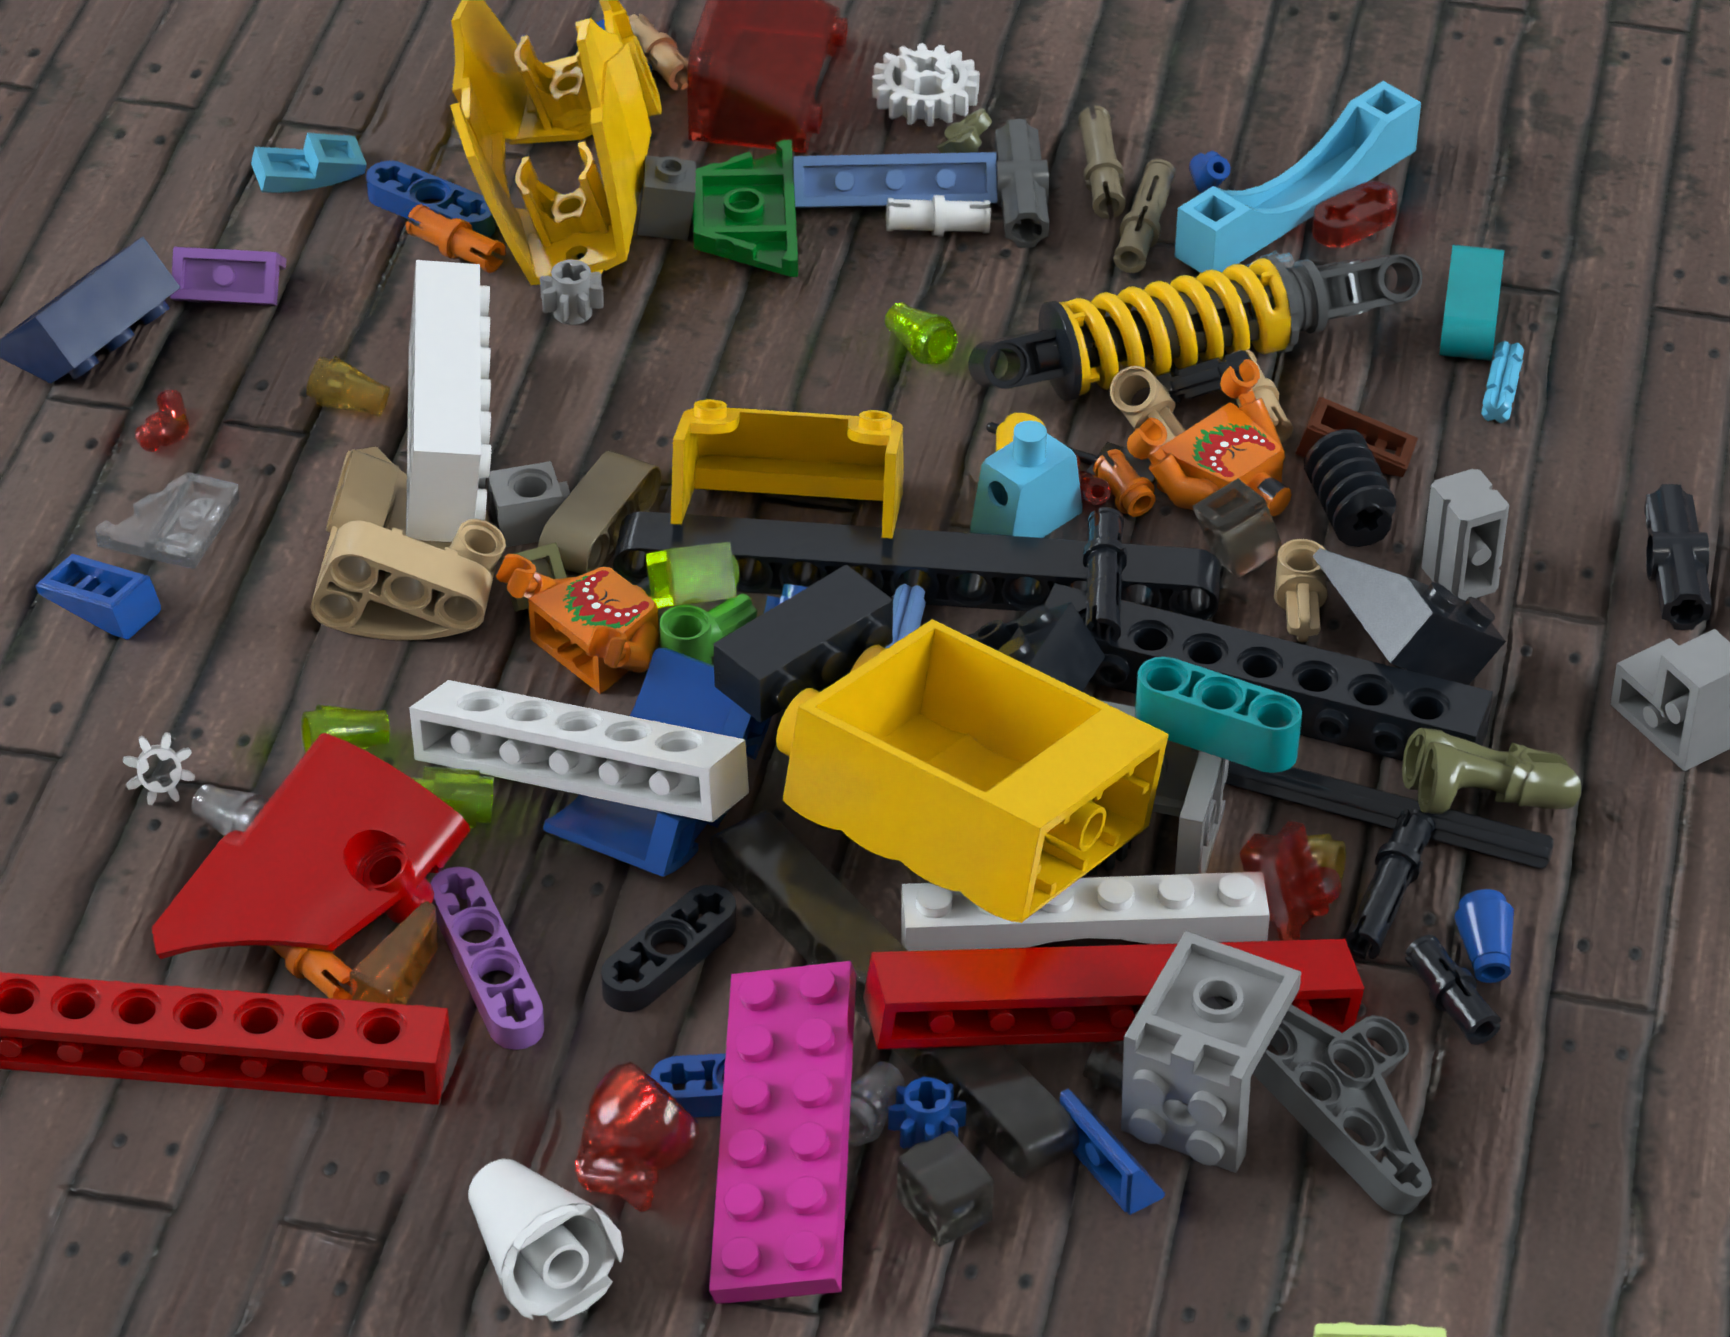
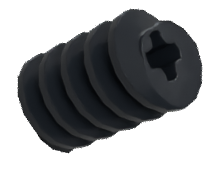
[1304,429,1397,547]

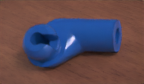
[1189,151,1231,193]

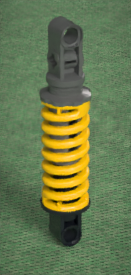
[968,254,1422,401]

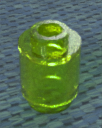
[412,766,494,828]

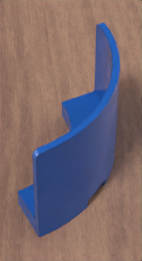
[543,648,772,877]

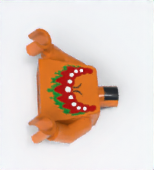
[1127,359,1292,522]
[496,554,669,694]

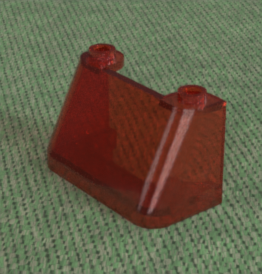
[687,0,848,153]

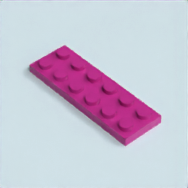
[709,961,857,1304]

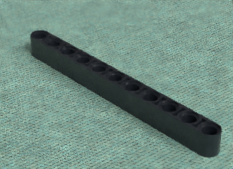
[613,511,1221,620]

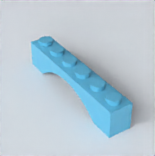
[1175,81,1421,273]

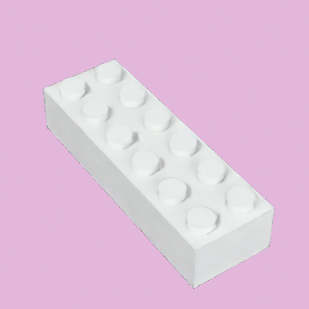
[406,260,491,542]

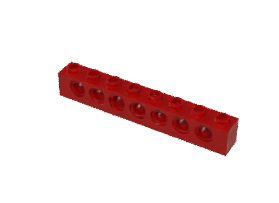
[0,972,451,1105]

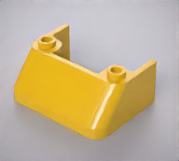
[671,399,904,539]

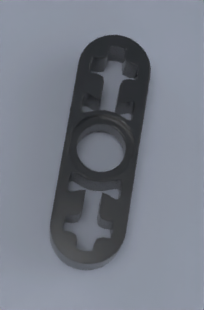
[601,885,736,1012]

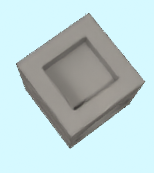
[487,461,570,547]

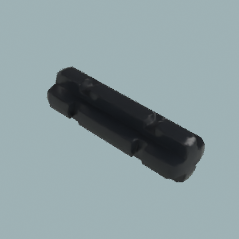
[1156,350,1251,404]

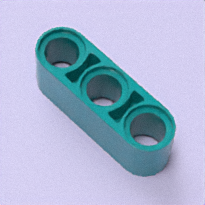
[1439,244,1504,361]
[1135,657,1302,773]

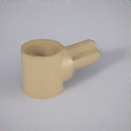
[1110,366,1186,445]
[1274,539,1327,642]

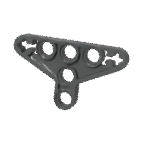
[1202,996,1432,1215]

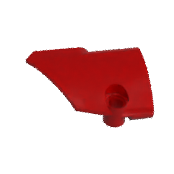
[152,733,471,959]

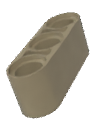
[538,450,662,575]

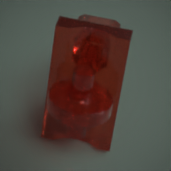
[1239,821,1342,941]

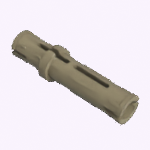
[1078,106,1126,219]
[1114,159,1176,273]

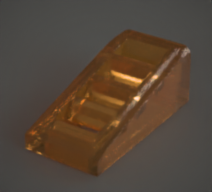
[350,901,438,1005]

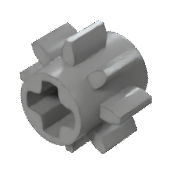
[540,260,604,325]

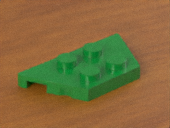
[693,140,798,277]

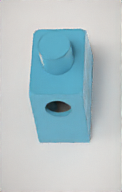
[970,420,1083,538]

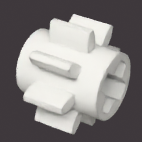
[123,732,195,805]

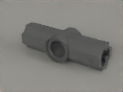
[994,119,1050,248]

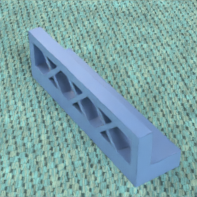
[793,152,997,208]

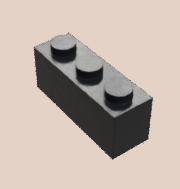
[713,565,893,723]

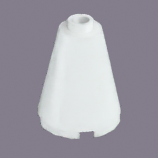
[468,1159,624,1321]

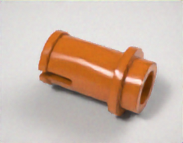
[1093,449,1156,517]

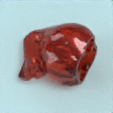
[575,1061,699,1213]

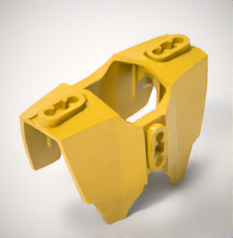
[450,0,662,285]

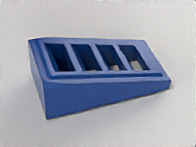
[35,554,161,640]

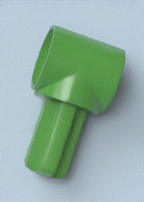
[660,594,757,665]

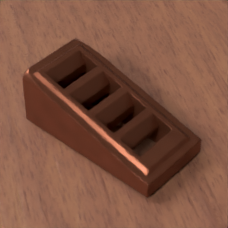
[1295,396,1418,477]

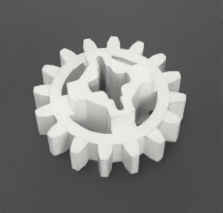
[872,43,979,126]

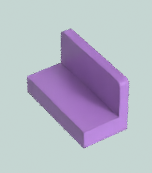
[170,247,286,306]

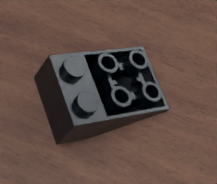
[966,602,1105,692]

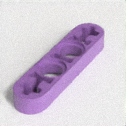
[431,866,544,1050]

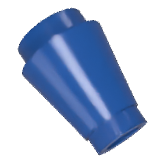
[1454,889,1514,983]

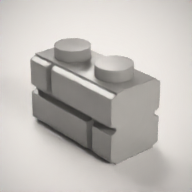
[1421,469,1509,601]

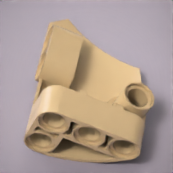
[311,447,506,640]

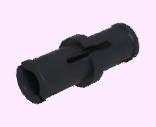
[1405,935,1502,1045]

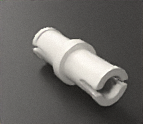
[886,195,991,236]

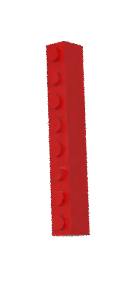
[863,939,1365,1049]

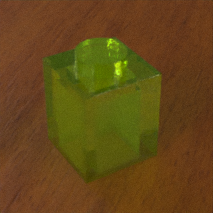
[646,542,739,609]

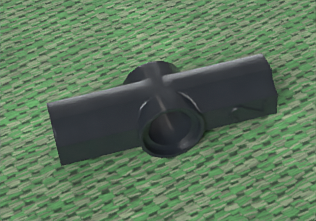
[1644,484,1712,630]

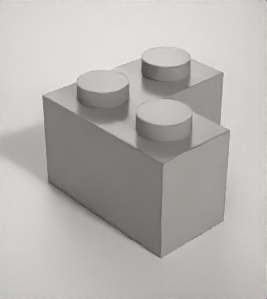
[1610,629,1730,771]

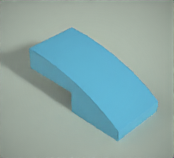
[251,133,367,193]

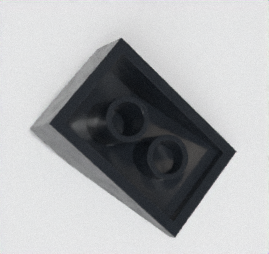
[1313,548,1506,685]

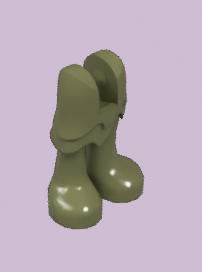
[1402,728,1581,814]

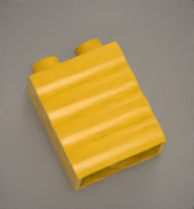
[776,619,1169,923]

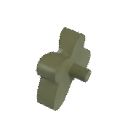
[937,108,992,153]

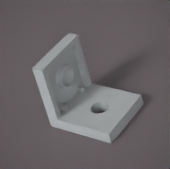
[1100,700,1229,875]
[1121,930,1301,1173]

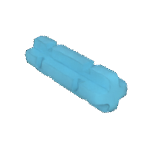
[1481,341,1524,423]

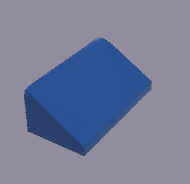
[1058,1088,1165,1215]

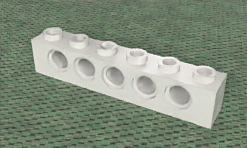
[409,680,749,822]

